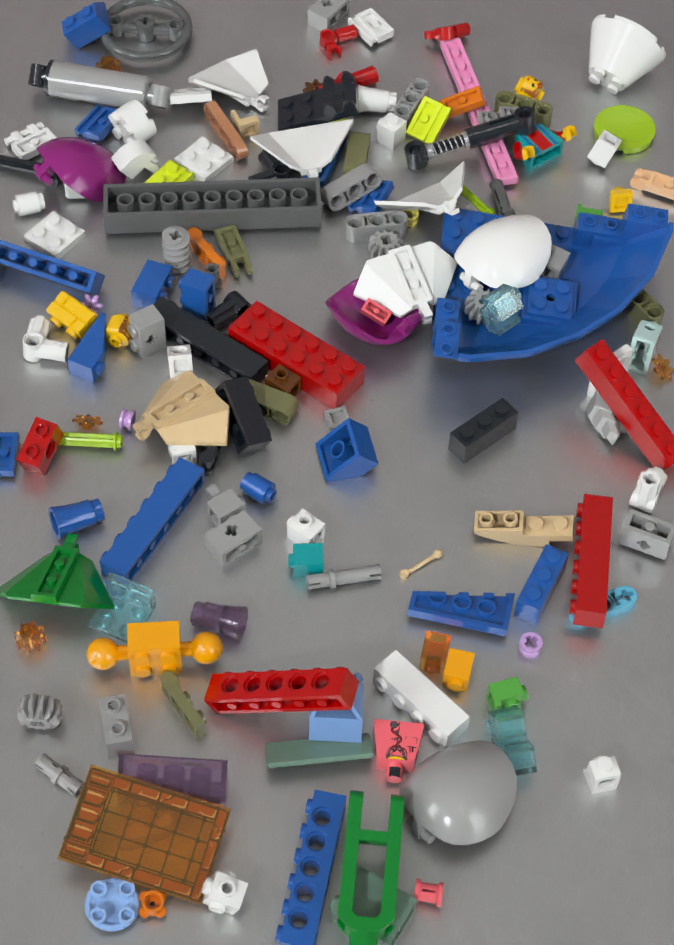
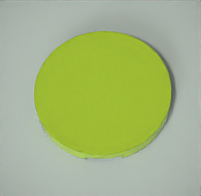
[593,105,656,154]

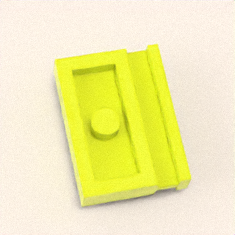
[406,96,452,144]
[145,160,194,183]

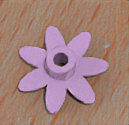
[79,293,103,316]

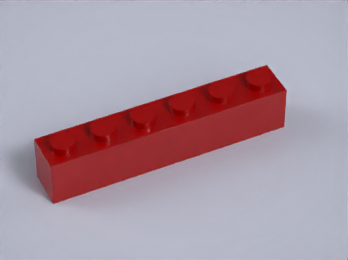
[575,339,674,471]
[569,494,613,629]

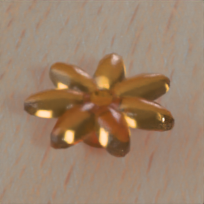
[652,354,674,381]
[72,414,103,430]

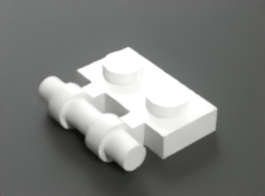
[4,122,57,160]

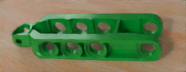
[337,790,405,945]

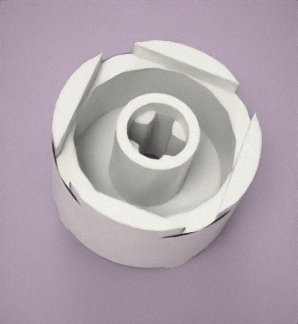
[108,99,157,144]

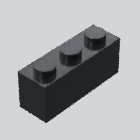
[215,376,273,455]
[448,398,518,464]

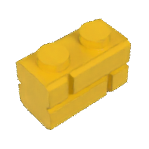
[46,291,98,340]

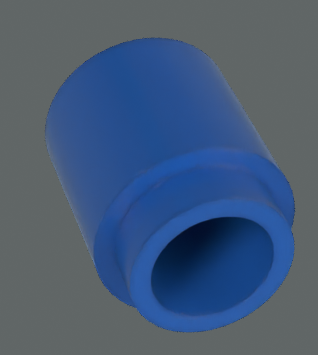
[240,472,277,505]

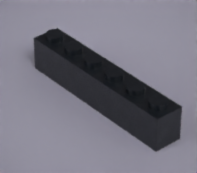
[153,296,268,383]

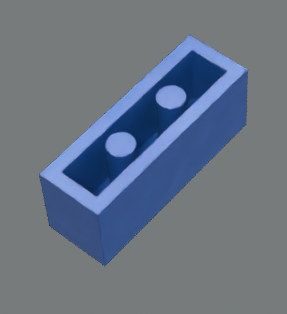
[514,544,569,626]

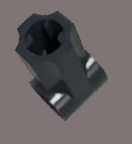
[205,291,251,329]

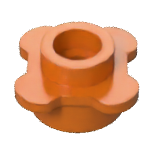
[139,890,166,918]

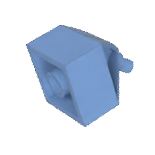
[309,672,364,742]

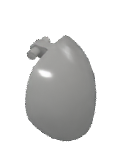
[399,740,517,845]

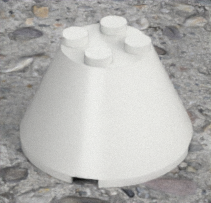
[588,14,666,94]

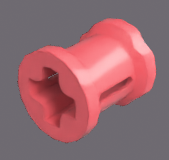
[414,878,444,907]

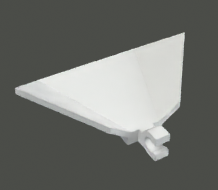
[188,49,270,112]
[250,119,354,178]
[374,161,465,216]
[353,241,458,325]

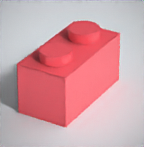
[359,298,392,326]

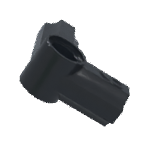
[248,149,290,180]

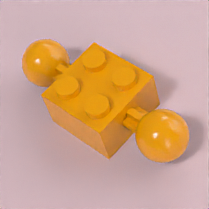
[86,620,223,677]

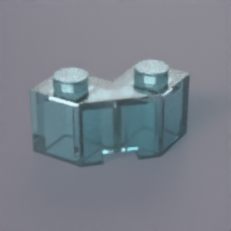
[480,283,524,336]
[485,706,537,776]

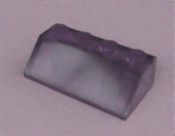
[117,753,229,814]

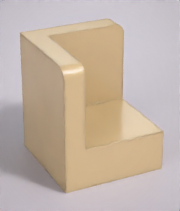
[230,110,259,140]

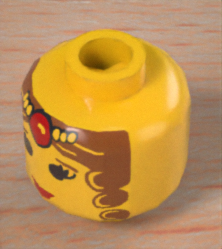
[513,75,545,100]
[105,313,132,348]

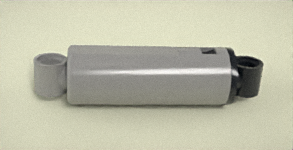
[28,59,170,110]

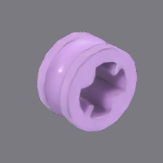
[119,408,136,431]
[519,632,543,658]

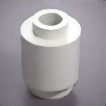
[12,191,45,216]

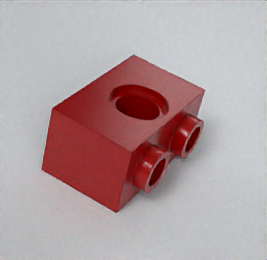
[16,417,64,476]

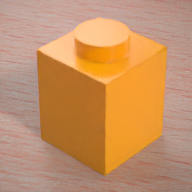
[442,648,475,692]

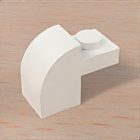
[111,140,161,179]

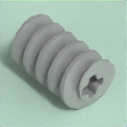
[162,226,191,275]

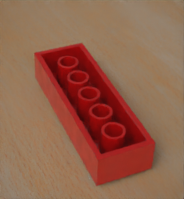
[228,300,365,409]

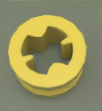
[401,210,419,228]

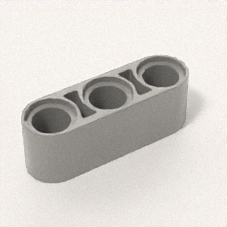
[393,78,430,130]
[320,163,382,211]
[345,210,408,243]

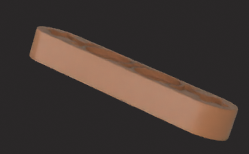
[203,100,248,161]

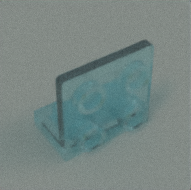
[88,572,156,643]

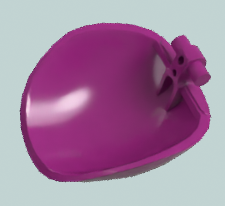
[33,137,126,202]
[325,278,422,346]

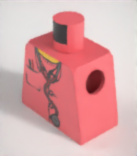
[373,719,424,783]

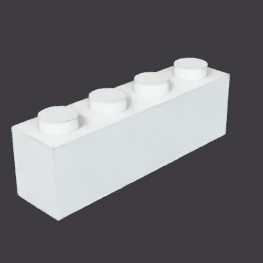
[373,650,470,748]

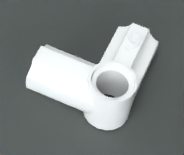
[23,315,69,362]
[629,466,668,514]

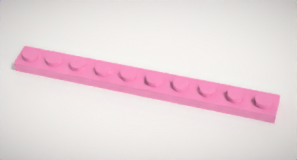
[440,38,518,186]

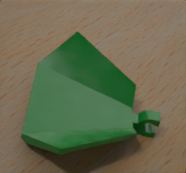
[0,533,115,609]

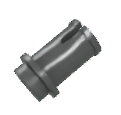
[205,263,221,291]

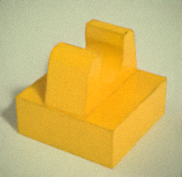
[608,187,633,213]

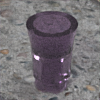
[190,601,248,641]

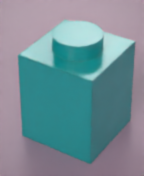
[288,543,323,578]

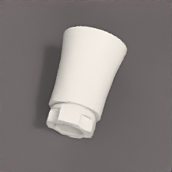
[358,85,397,113]

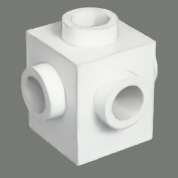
[201,870,248,915]

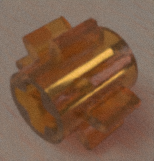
[96,56,121,72]
[14,621,47,654]

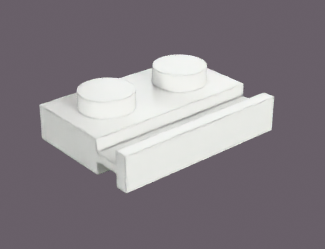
[348,8,394,47]
[169,87,212,105]

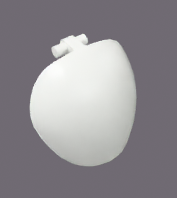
[454,214,552,291]

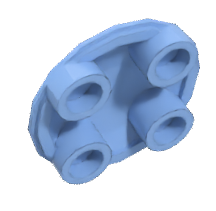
[84,878,140,932]

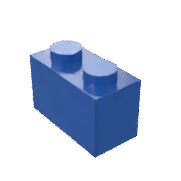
[131,259,175,308]
[179,268,216,321]

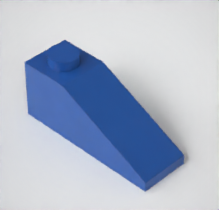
[67,312,107,383]

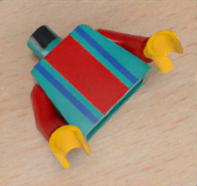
[513,124,577,171]

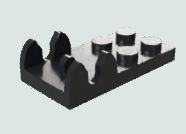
[278,71,359,131]

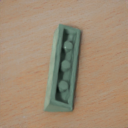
[265,733,374,768]

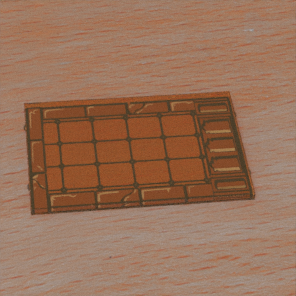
[57,764,231,905]

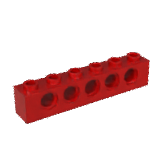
[204,667,359,714]

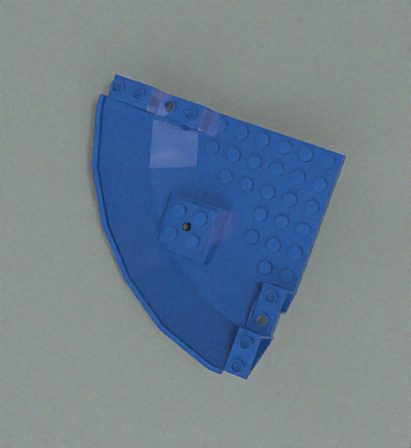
[431,203,673,363]

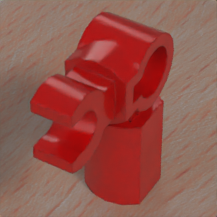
[424,23,471,41]
[320,24,357,60]

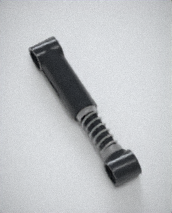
[404,106,537,170]

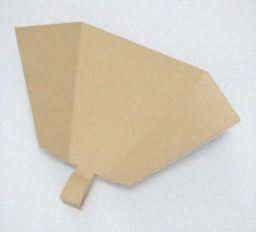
[132,371,230,446]

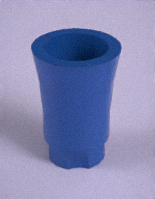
[48,498,105,540]

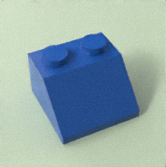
[62,2,110,50]
[315,418,379,482]

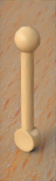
[400,549,443,580]

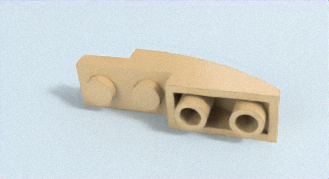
[474,510,575,547]

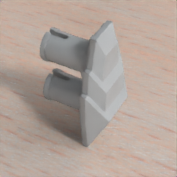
[586,390,629,445]

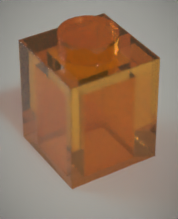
[419,631,451,674]

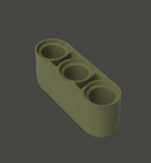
[494,91,553,128]
[343,131,371,175]
[623,289,665,325]
[249,379,300,425]

